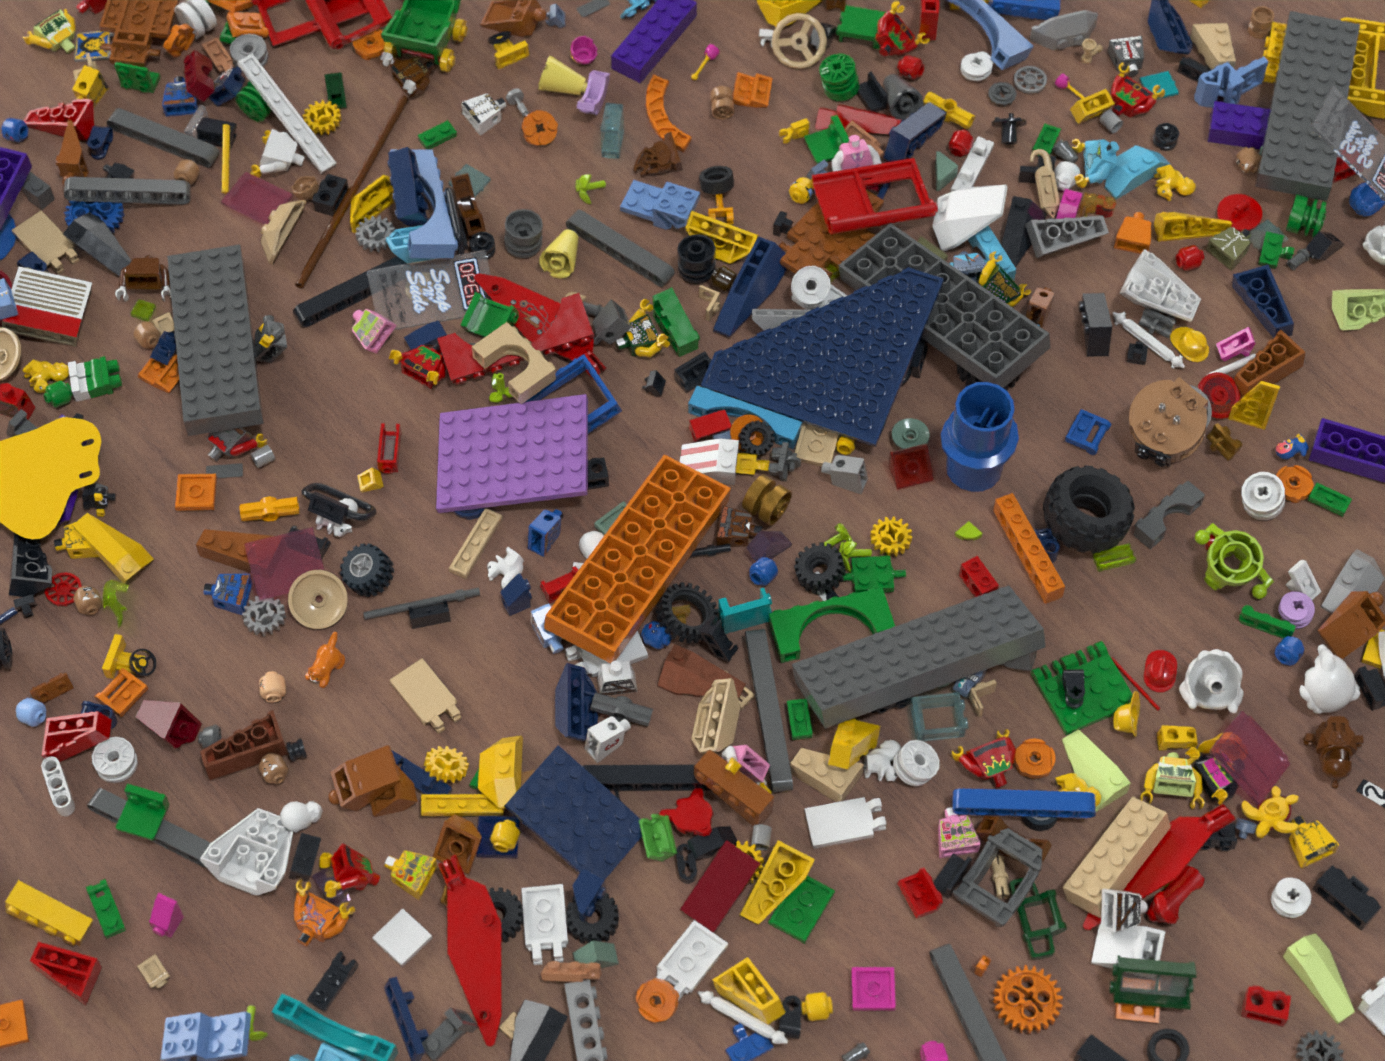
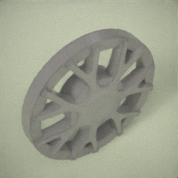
[1014,66,1047,94]

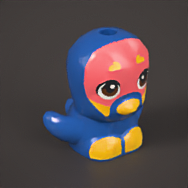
[1276,433,1309,460]

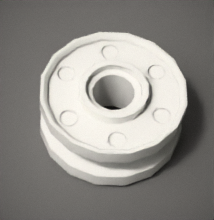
[791,266,831,306]
[92,737,138,783]
[893,740,939,786]

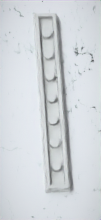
[237,53,337,174]

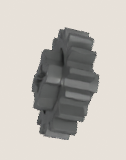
[1295,1030,1344,1061]

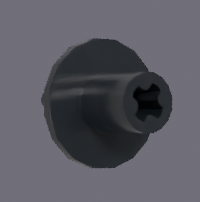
[991,113,1027,145]

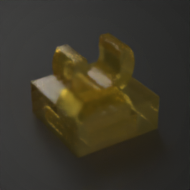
[672,605,691,624]

